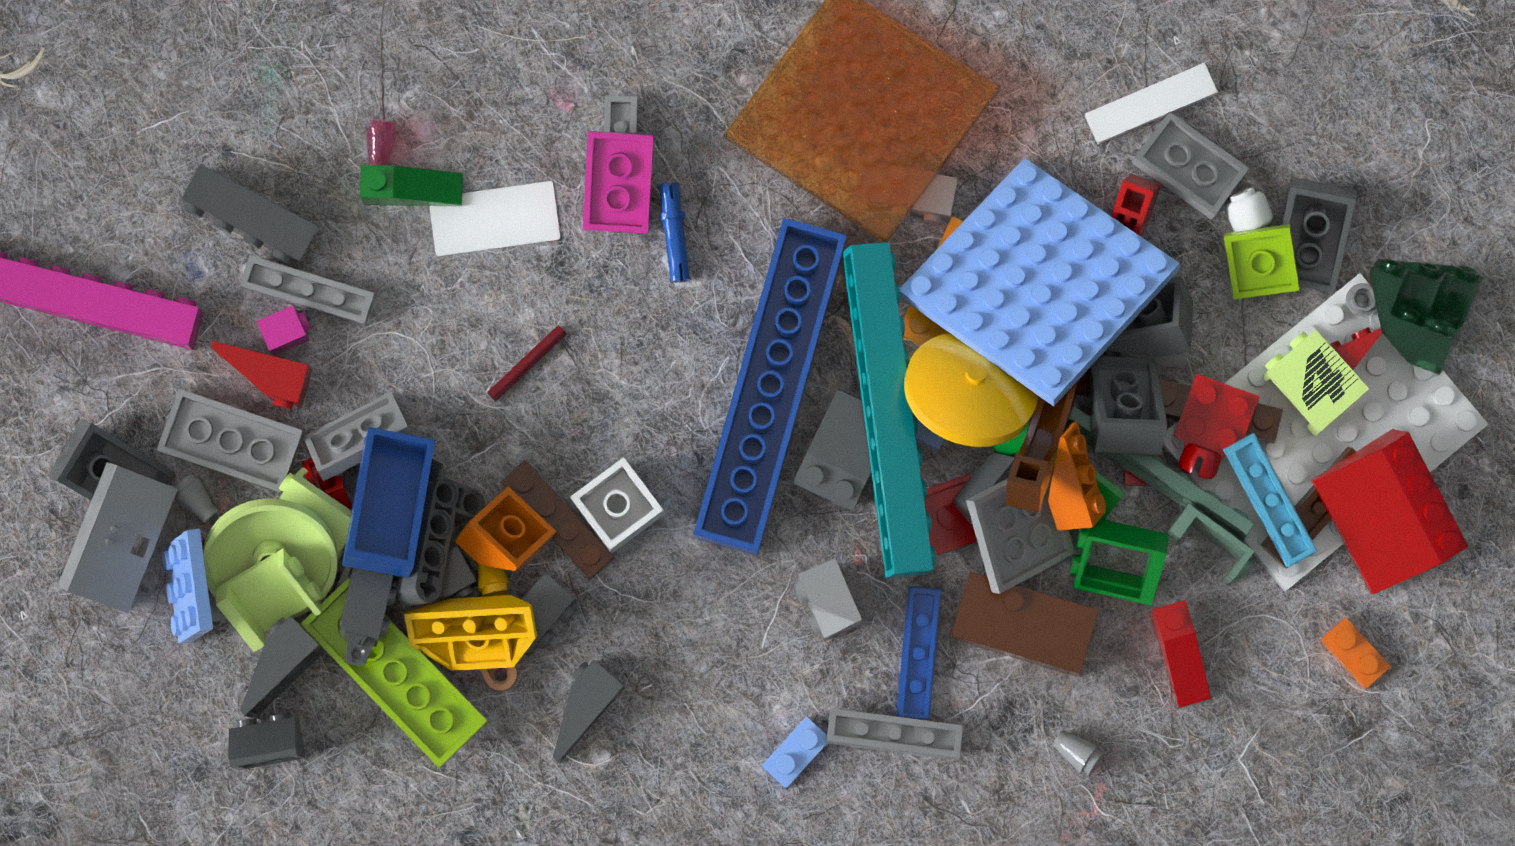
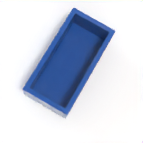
[342,427,435,578]

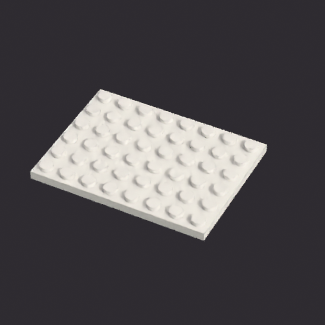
[1163,273,1488,591]

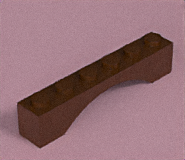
[1006,374,1084,513]

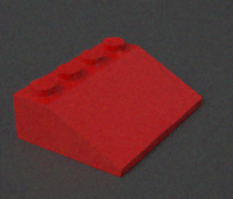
[1311,429,1469,594]

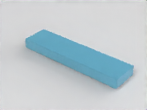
[1223,433,1318,567]

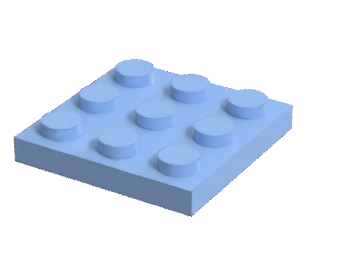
[162,529,213,644]

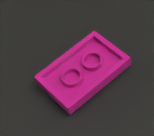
[582,130,654,234]

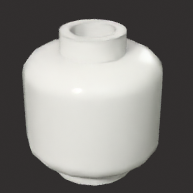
[1225,187,1273,232]

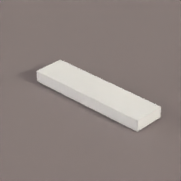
[1085,63,1218,145]

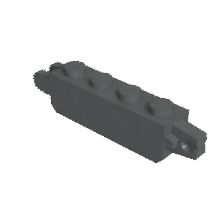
[338,568,397,667]

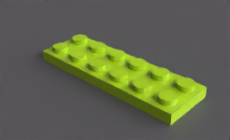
[301,578,488,768]

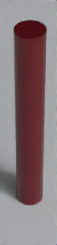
[487,325,567,402]

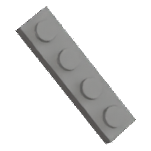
[239,255,376,326]
[826,708,963,760]

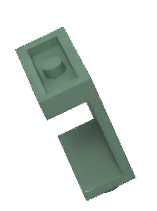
[1166,504,1255,584]

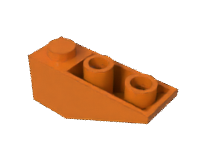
[1048,422,1106,530]

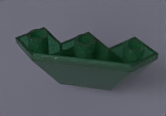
[1369,259,1484,375]

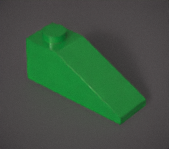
[360,165,463,206]

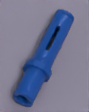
[658,182,691,283]

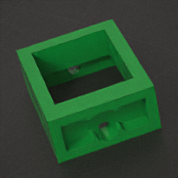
[1069,519,1169,606]

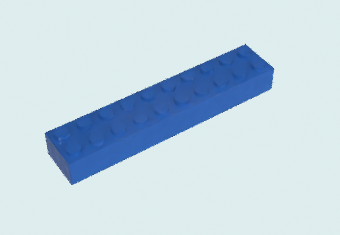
[693,218,847,556]

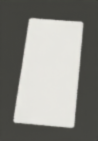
[429,181,560,256]

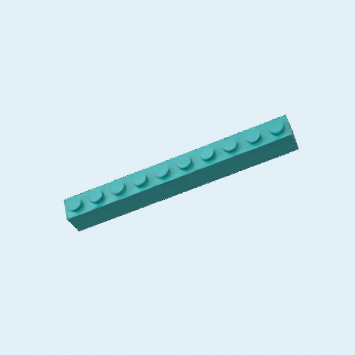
[842,242,936,579]

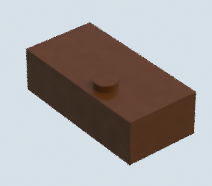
[949,571,1099,677]

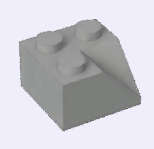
[795,558,862,641]

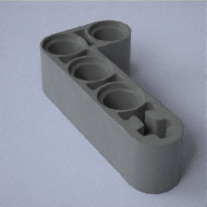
[397,478,485,607]

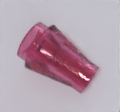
[366,120,398,165]

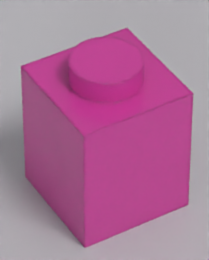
[257,305,312,356]

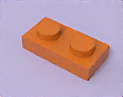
[1320,617,1391,690]

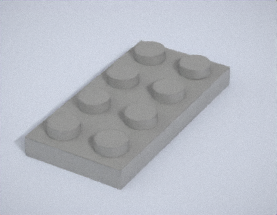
[156,389,305,494]

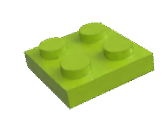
[1224,224,1300,300]

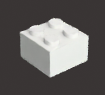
[570,457,665,554]

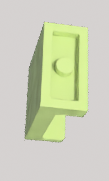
[274,467,352,561]

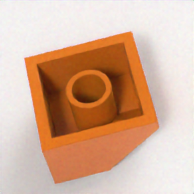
[455,486,557,571]

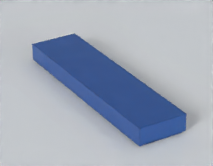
[896,586,942,721]

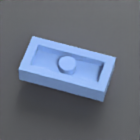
[762,716,828,789]

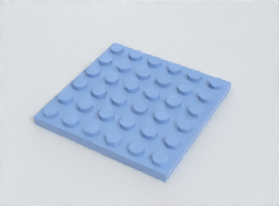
[900,158,1180,406]

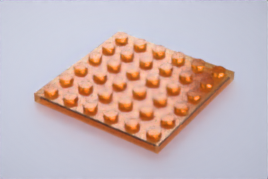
[724,0,999,242]

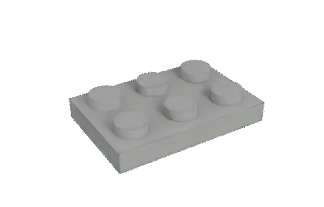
[1131,111,1249,220]
[303,392,412,481]

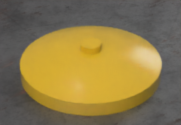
[904,333,1038,447]

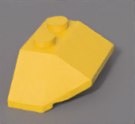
[404,595,537,671]

